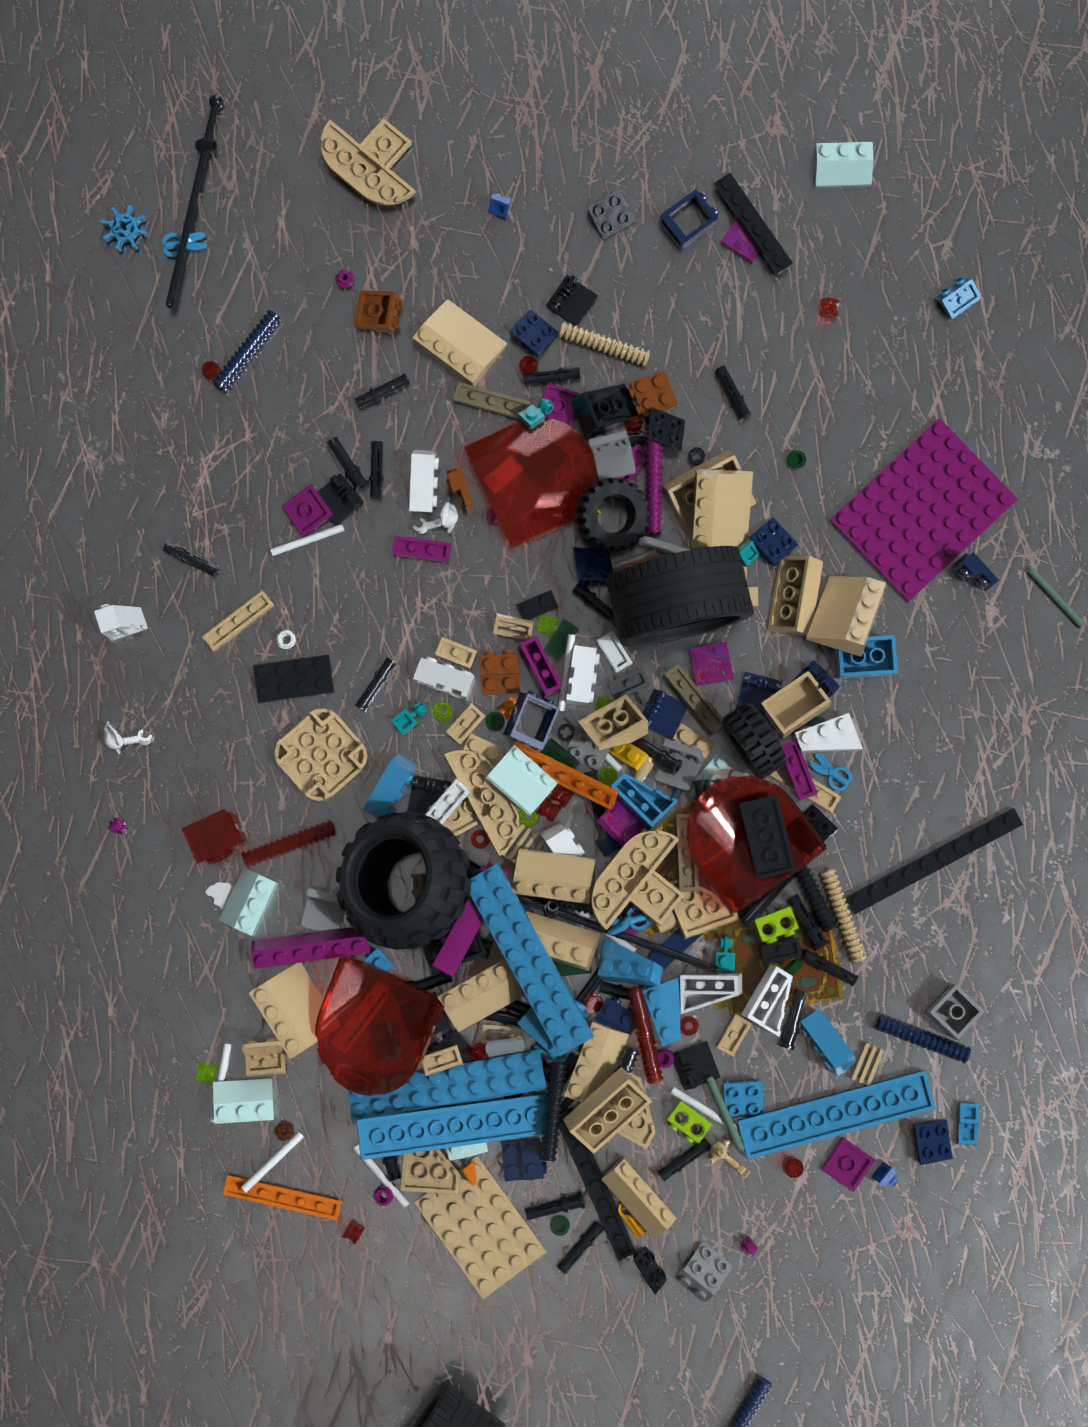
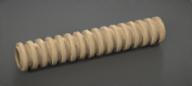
[558,321,650,367]
[819,869,867,964]

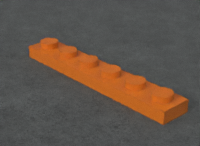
[513,741,619,810]
[223,1175,342,1221]

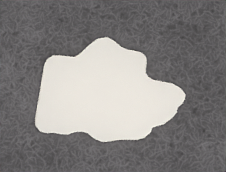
[205,882,234,910]

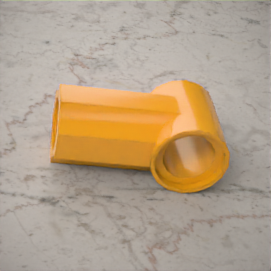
[617,1201,647,1238]

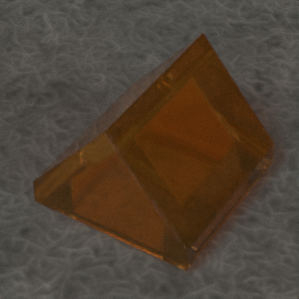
[497,696,517,721]

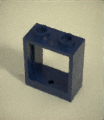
[659,189,719,250]
[503,691,560,751]

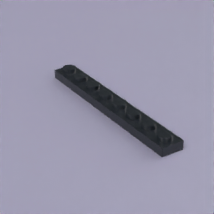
[559,1108,636,1261]

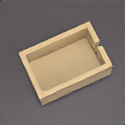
[761,671,831,739]

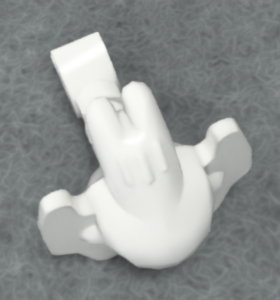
[413,499,458,534]
[103,721,152,754]

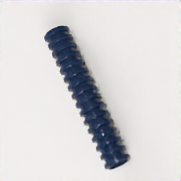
[212,310,281,391]
[876,1014,971,1063]
[728,1376,773,1427]

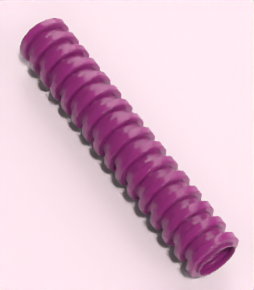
[645,439,663,534]

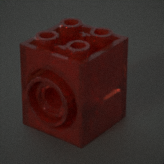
[181,809,246,865]

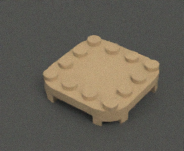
[275,708,369,802]

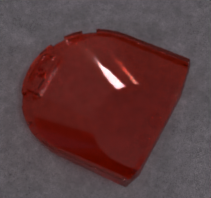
[464,418,597,550]
[687,775,827,915]
[315,957,445,1096]

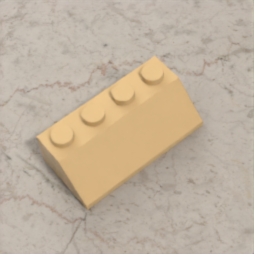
[767,556,823,636]
[513,848,596,904]
[526,911,601,971]
[438,959,524,1032]
[564,1020,629,1103]
[563,1067,652,1154]
[602,1156,677,1239]

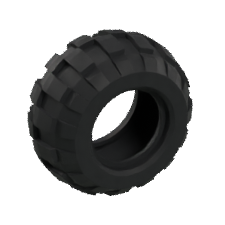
[336,811,471,950]

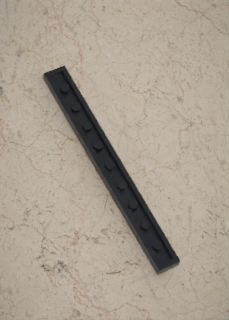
[845,808,1023,915]

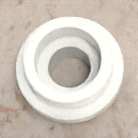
[276,630,296,649]

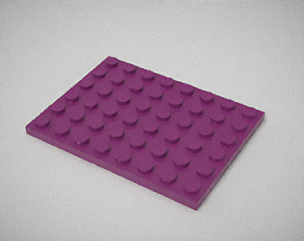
[829,418,1018,602]

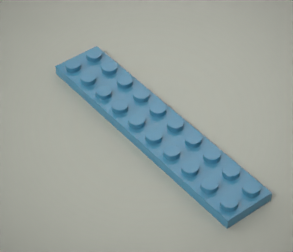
[470,864,595,1057]
[347,1049,547,1125]
[737,1070,936,1160]
[356,1093,548,1160]

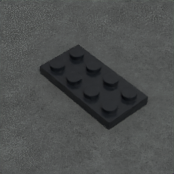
[253,655,334,704]
[739,794,796,879]

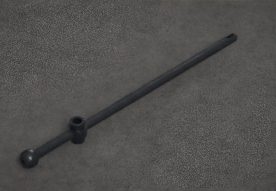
[166,95,224,308]
[516,894,720,973]

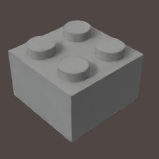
[926,984,985,1040]

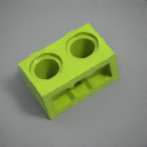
[753,906,799,944]
[666,1100,713,1144]

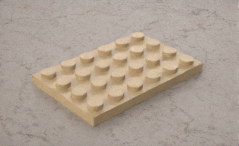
[414,1155,547,1299]

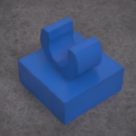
[488,193,511,218]
[872,1162,898,1187]

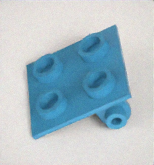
[723,1080,764,1118]

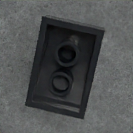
[571,384,639,436]
[421,927,487,975]

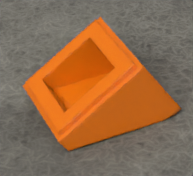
[462,1160,476,1186]

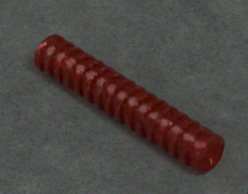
[241,820,336,868]
[627,987,664,1084]

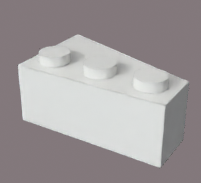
[409,450,439,512]
[94,604,148,641]
[566,645,600,707]
[413,656,475,701]
[793,713,863,753]
[539,821,585,857]
[741,964,793,1037]
[680,973,742,1014]

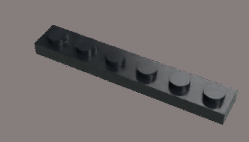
[714,173,793,275]

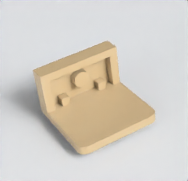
[241,1039,286,1077]

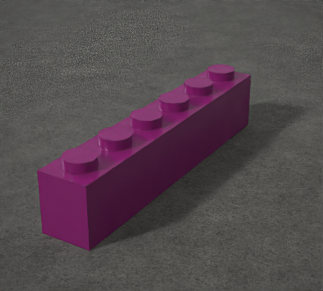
[430,862,509,978]
[251,927,370,969]

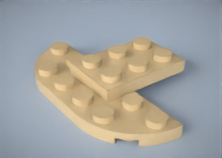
[321,118,416,205]
[428,750,520,857]
[591,831,685,930]

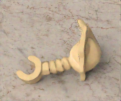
[710,1140,750,1178]

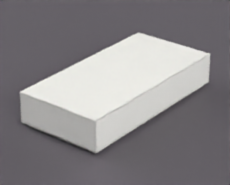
[596,630,633,673]

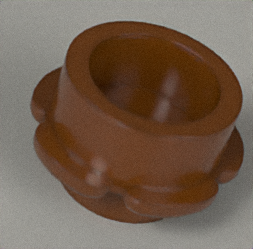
[274,1121,293,1141]

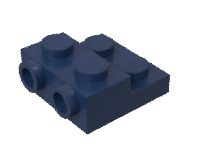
[954,552,999,591]
[590,996,641,1038]
[501,1138,547,1182]

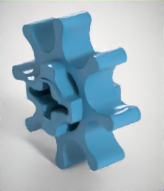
[101,205,148,252]

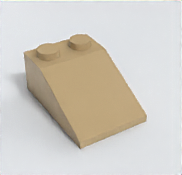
[578,694,648,750]

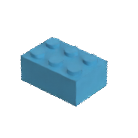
[835,635,898,680]

